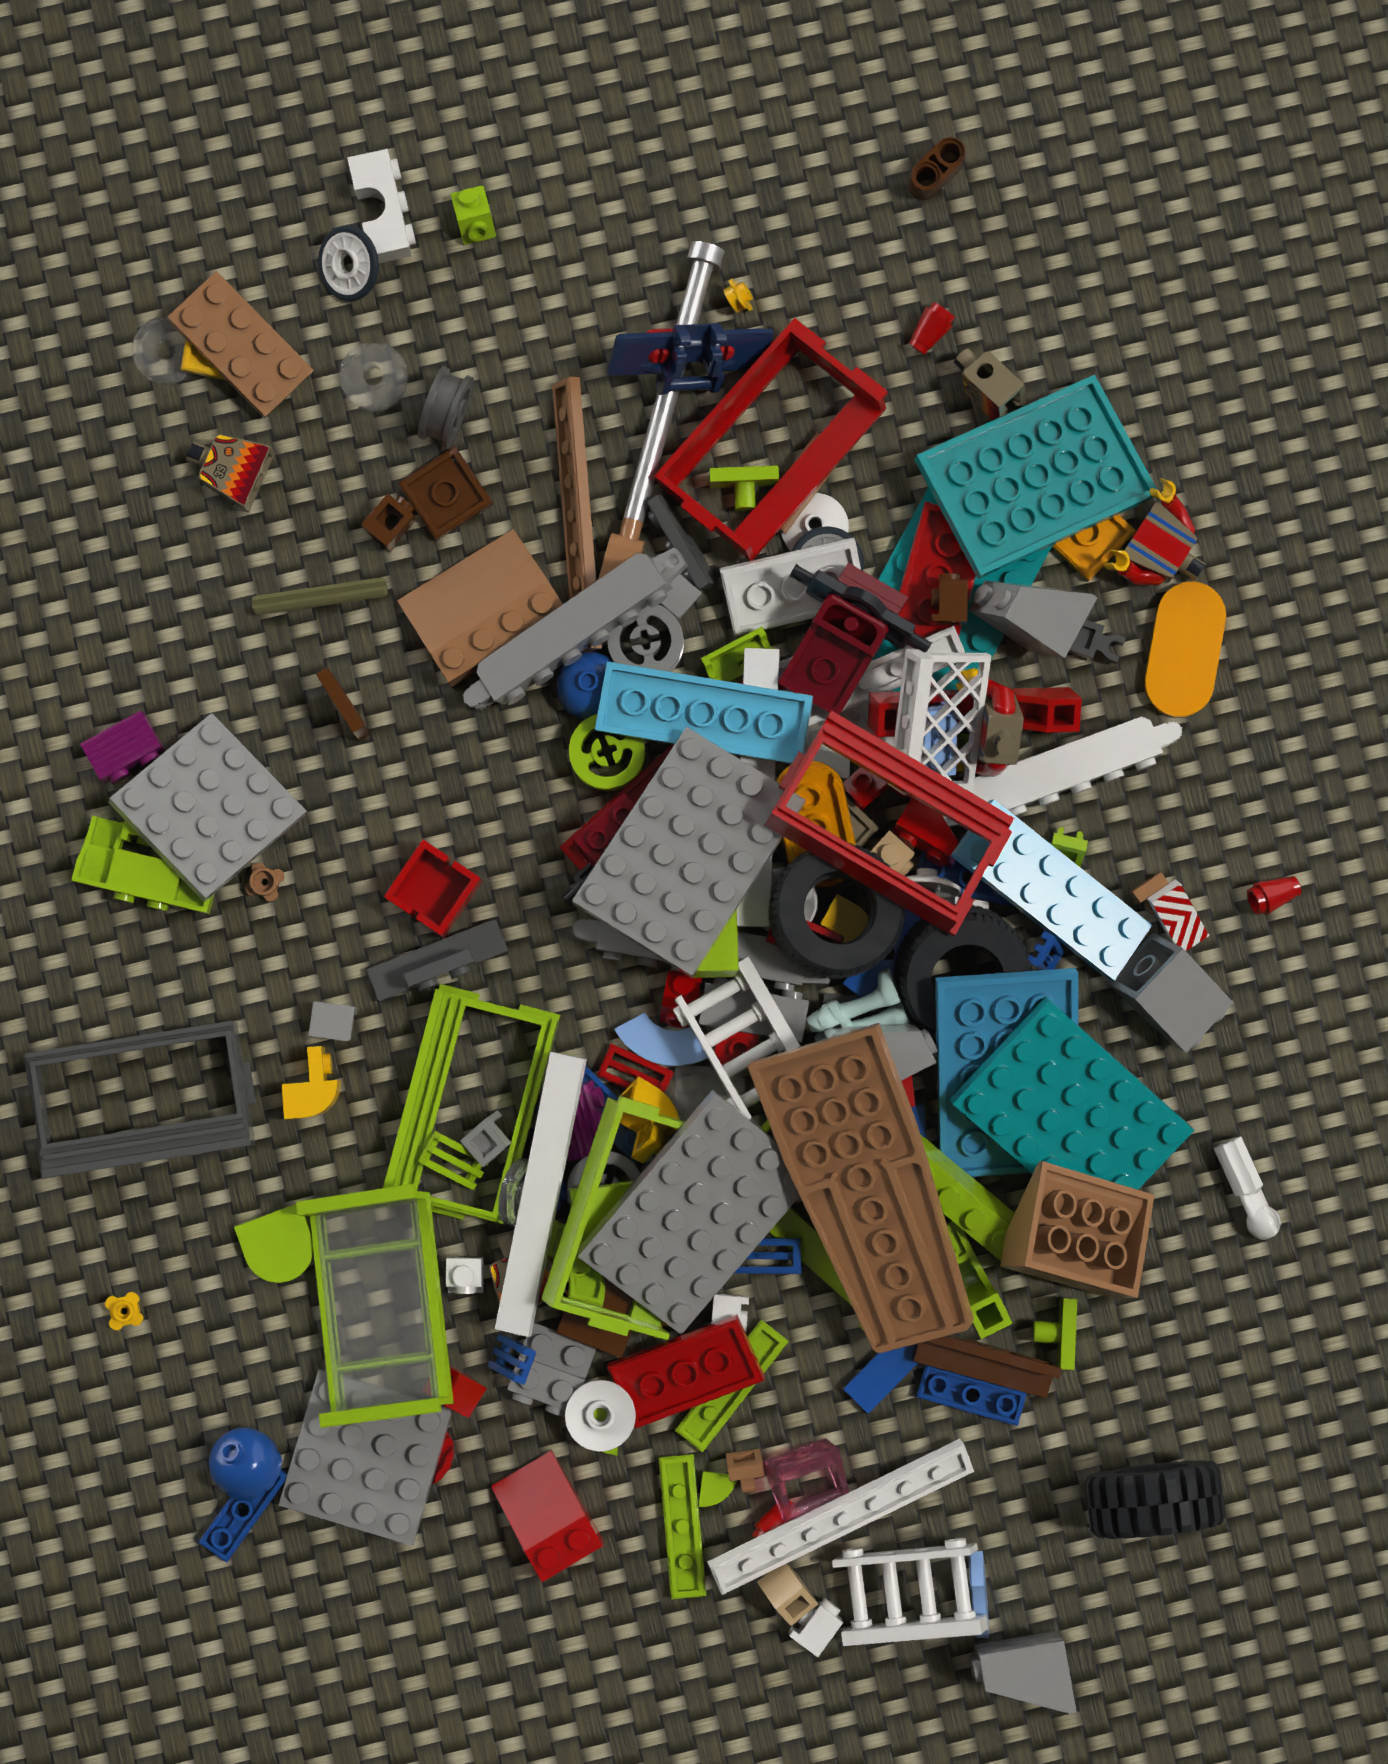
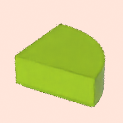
[698,1470,737,1507]

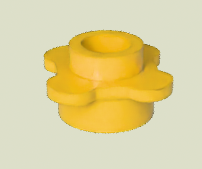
[723,278,753,313]
[105,1292,144,1330]

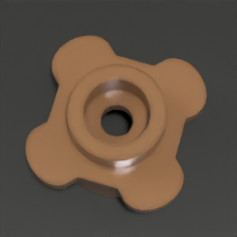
[245,863,285,902]

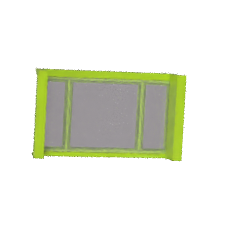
[296,1184,454,1428]

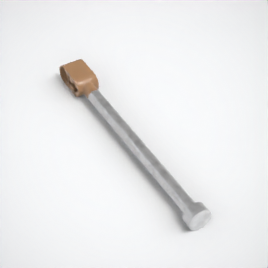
[598,241,724,580]

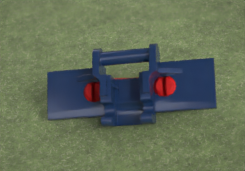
[607,323,774,395]

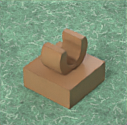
[1128,872,1169,915]
[726,1449,765,1493]

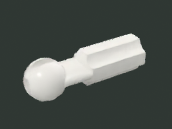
[1213,1137,1281,1240]

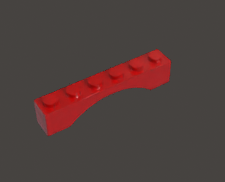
[867,687,1082,737]

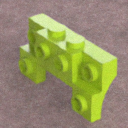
[71,815,215,914]

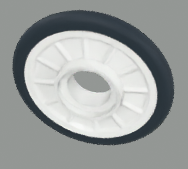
[318,225,379,301]

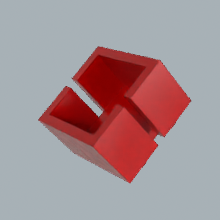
[384,839,483,938]

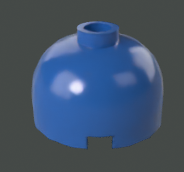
[556,652,613,721]
[208,1427,282,1500]

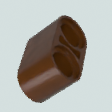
[909,137,966,200]

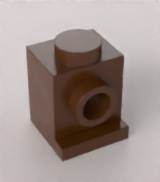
[361,493,416,552]
[930,573,968,626]

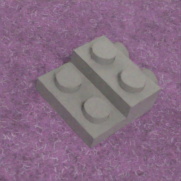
[507,1322,596,1417]

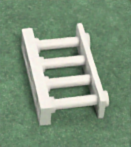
[673,956,801,1119]
[832,1538,988,1646]

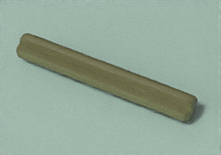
[252,577,388,615]

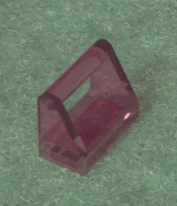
[762,1438,849,1522]

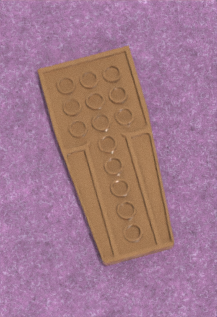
[747,1023,974,1353]

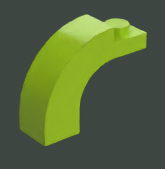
[946,1219,1013,1339]

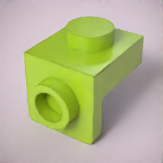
[450,185,496,245]

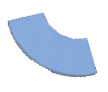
[614,1013,708,1066]
[969,1551,989,1638]

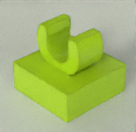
[1050,827,1088,867]

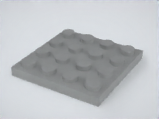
[108,713,307,902]
[279,1369,453,1546]

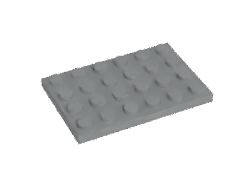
[572,727,805,978]
[576,1090,800,1334]

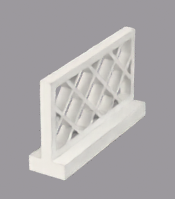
[888,649,991,795]

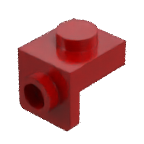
[843,767,888,811]
[660,970,702,1028]

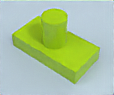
[709,465,779,511]
[1033,1297,1078,1370]

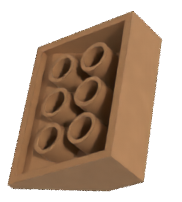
[397,529,563,688]
[1000,1161,1155,1298]

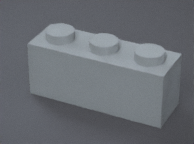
[699,978,809,1043]

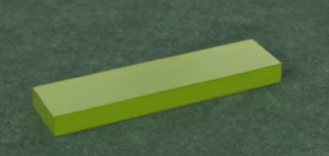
[675,1319,789,1453]
[659,1453,706,1599]

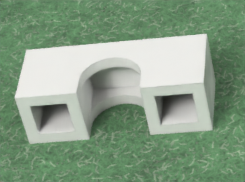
[347,149,416,263]

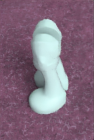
[806,968,912,1042]

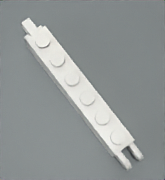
[942,717,1183,827]

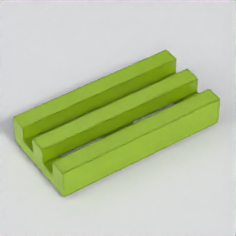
[418,1131,488,1190]

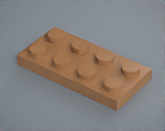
[167,271,314,419]

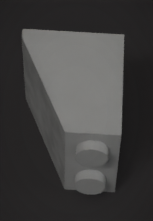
[969,580,1097,658]
[1106,933,1234,1053]
[824,1024,938,1081]
[969,1631,1077,1714]

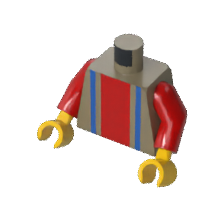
[1104,478,1206,586]
[956,668,1023,777]

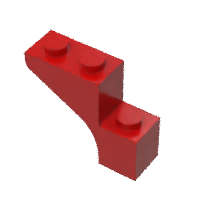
[887,783,959,869]

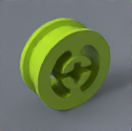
[569,714,646,791]

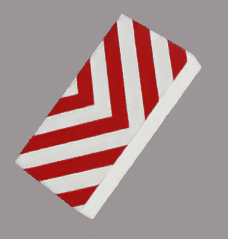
[1147,879,1209,951]

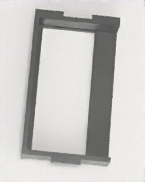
[24,1021,256,1179]

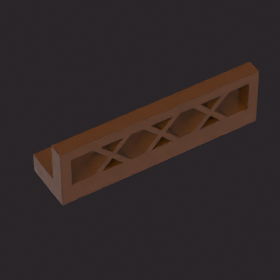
[912,1334,1062,1398]

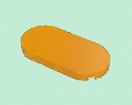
[1144,581,1226,718]
[776,761,856,887]

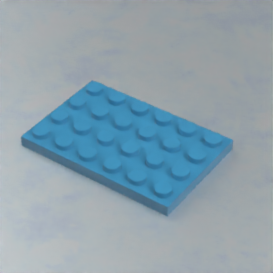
[935,968,1078,1177]

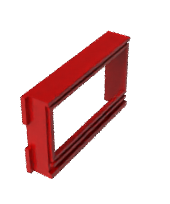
[654,318,888,561]
[764,710,1015,937]

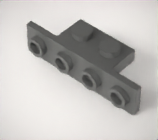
[367,920,508,1002]

